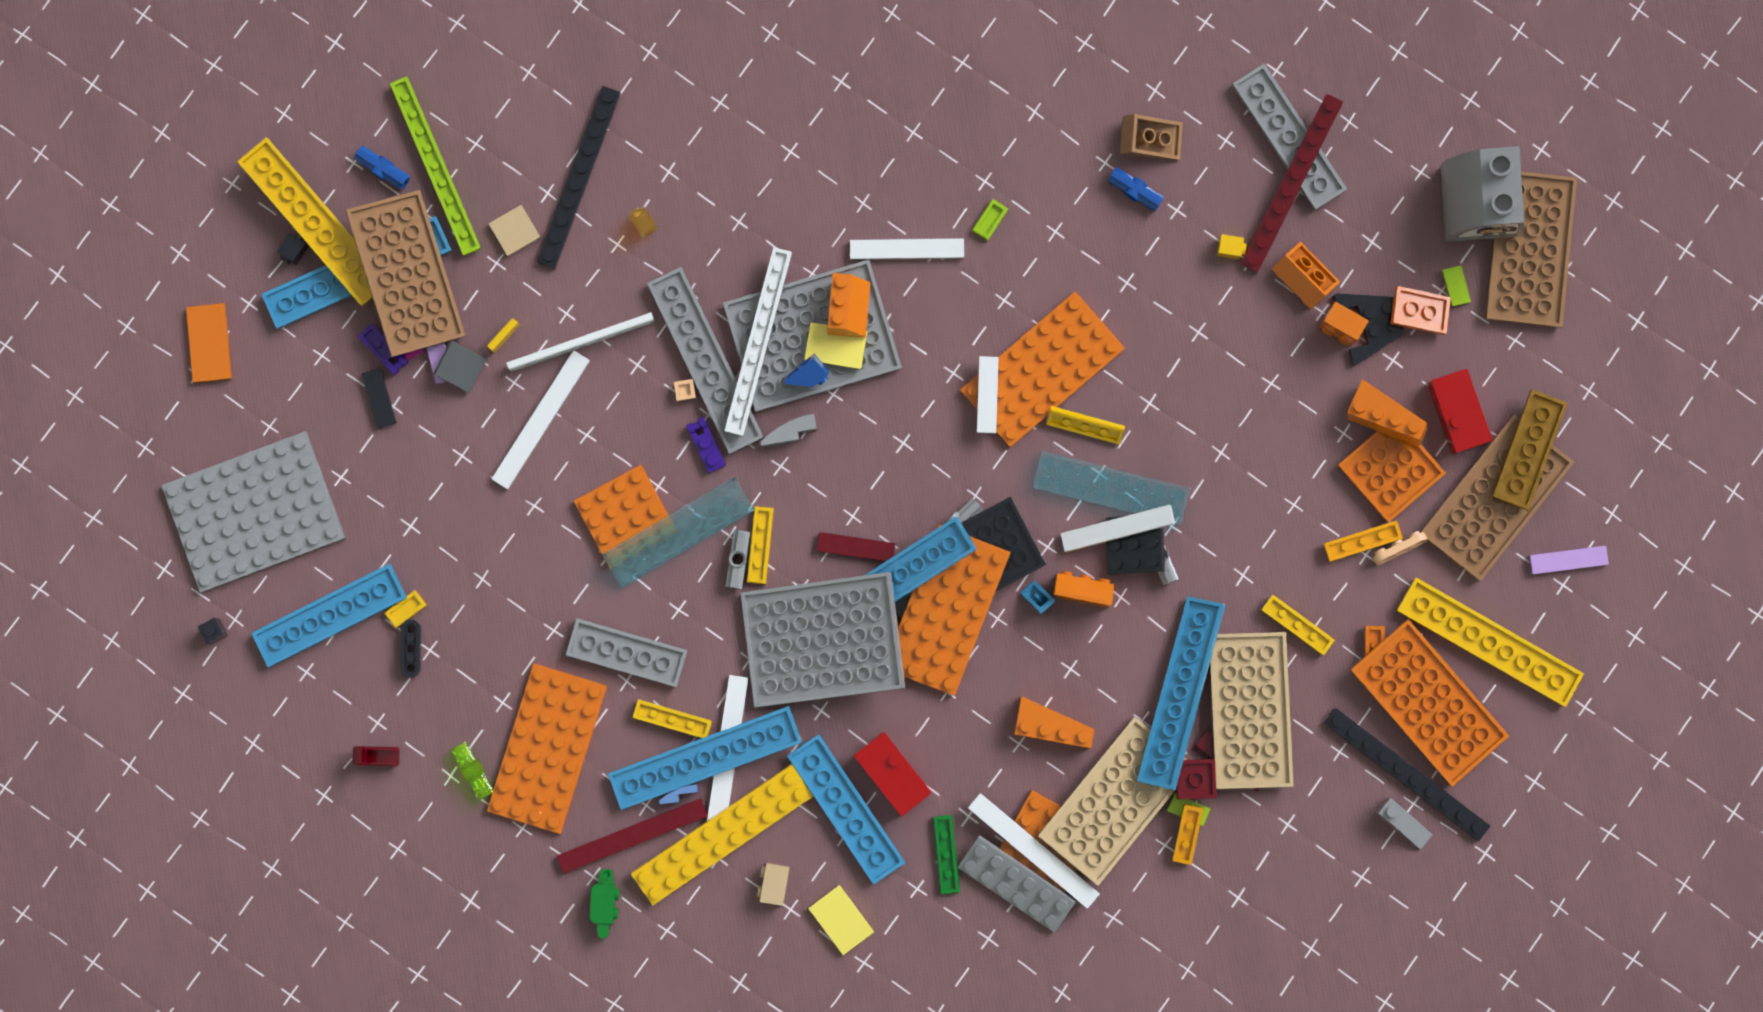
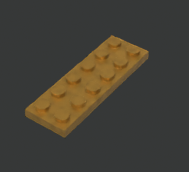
[1492,389,1568,511]

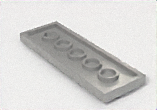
[566,618,688,687]
[958,835,1076,933]

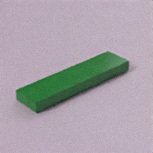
[933,815,960,894]

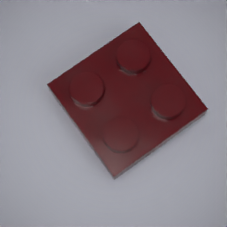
[1176,759,1217,800]

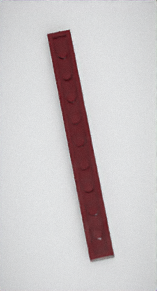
[1241,93,1343,273]

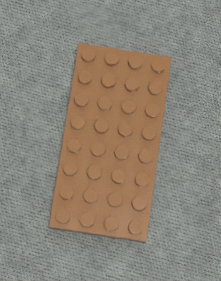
[1485,171,1577,328]
[345,190,465,358]
[1420,415,1574,582]

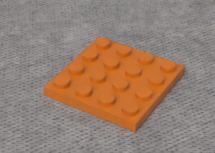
[1337,431,1446,523]
[574,465,677,568]
[999,790,1077,892]

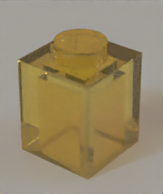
[629,207,658,239]

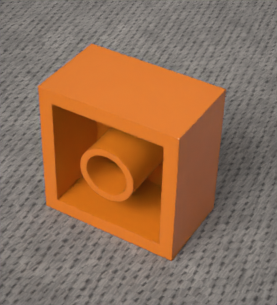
[1319,301,1369,346]

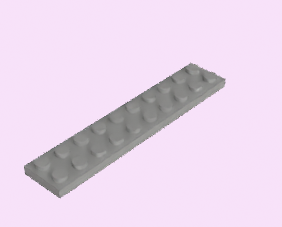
[647,267,764,455]

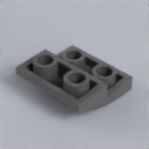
[433,340,487,393]

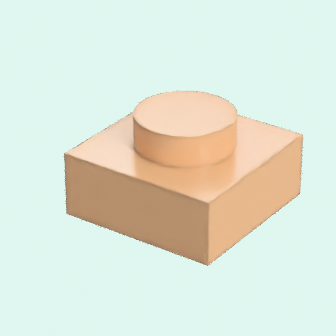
[674,379,696,402]

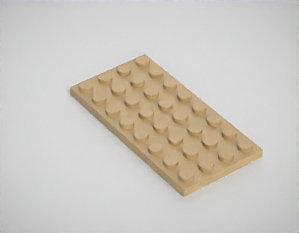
[1210,632,1294,789]
[1038,717,1187,886]

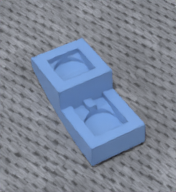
[659,784,699,804]

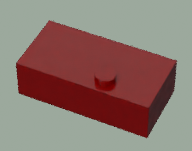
[1427,368,1493,455]
[854,732,932,817]

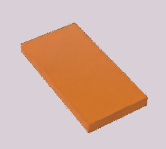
[186,303,232,383]

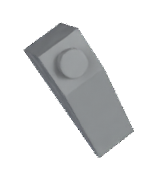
[1375,798,1433,850]

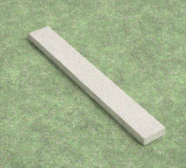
[507,313,655,372]
[492,350,590,490]
[707,675,748,821]
[968,793,1100,909]

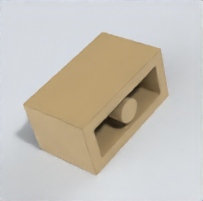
[757,863,790,906]

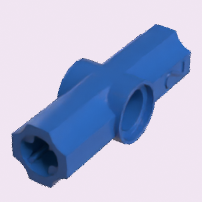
[354,145,411,191]
[1107,167,1164,212]

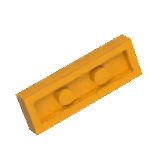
[1172,804,1204,865]

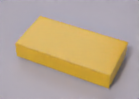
[487,318,520,353]
[384,590,427,629]

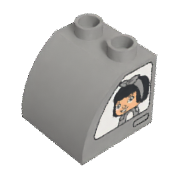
[1440,146,1524,242]

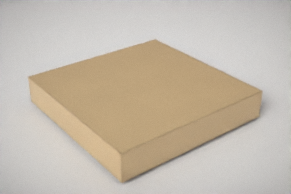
[489,205,541,257]

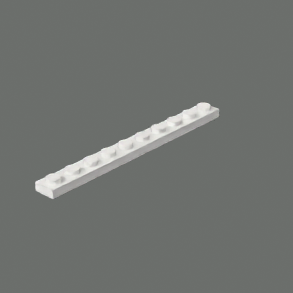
[725,247,792,436]

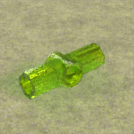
[451,742,494,800]

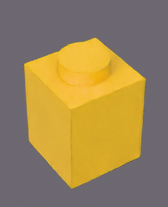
[1217,234,1247,260]

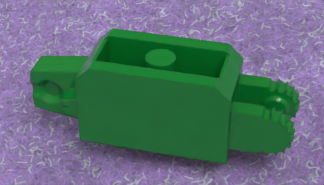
[590,869,620,939]

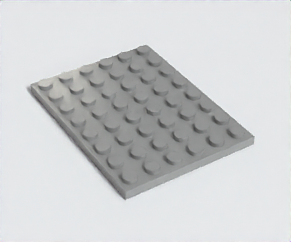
[723,259,902,412]
[161,431,346,593]
[741,572,905,707]

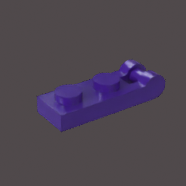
[358,324,409,375]
[686,417,726,473]

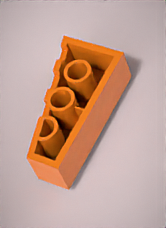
[1347,379,1427,447]
[1014,696,1094,749]

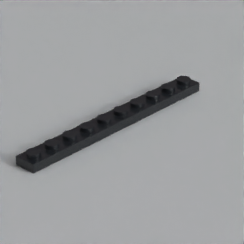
[537,86,621,269]
[1324,708,1490,841]

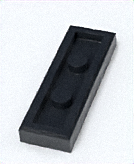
[362,368,397,428]

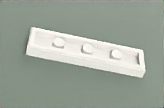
[977,356,999,434]

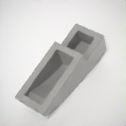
[760,414,817,448]

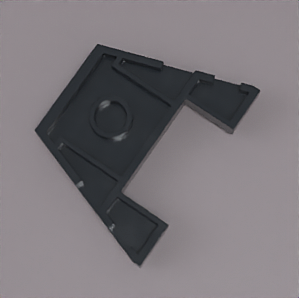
[1333,293,1404,366]

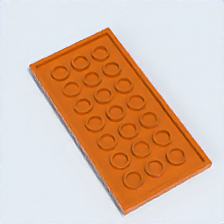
[960,291,1125,448]
[898,524,1011,696]
[1350,619,1509,787]
[487,663,608,834]

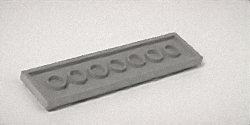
[1232,64,1347,211]

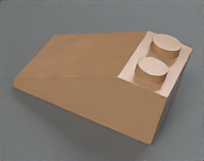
[1120,114,1183,160]

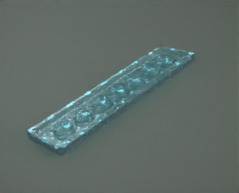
[1032,451,1191,526]
[602,477,754,588]

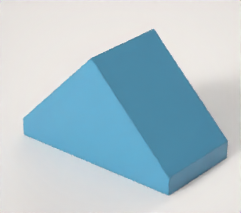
[1020,580,1055,615]

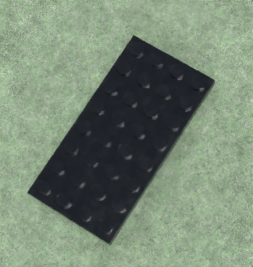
[874,497,1046,619]

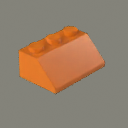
[1272,241,1340,310]
[828,273,870,338]
[1052,571,1114,608]

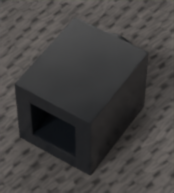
[277,233,309,265]
[197,617,228,644]

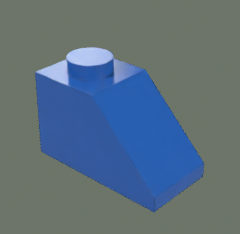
[784,353,829,387]

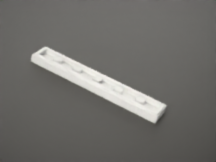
[850,238,964,260]
[1061,505,1175,552]

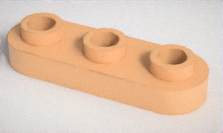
[1373,531,1428,566]

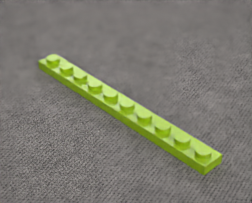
[390,76,481,256]

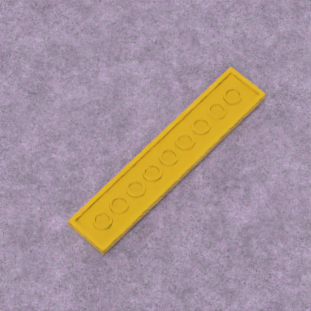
[237,137,372,307]
[1396,577,1584,707]
[631,764,813,906]

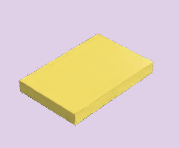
[804,322,867,370]
[808,885,874,955]

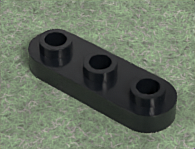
[400,619,421,678]

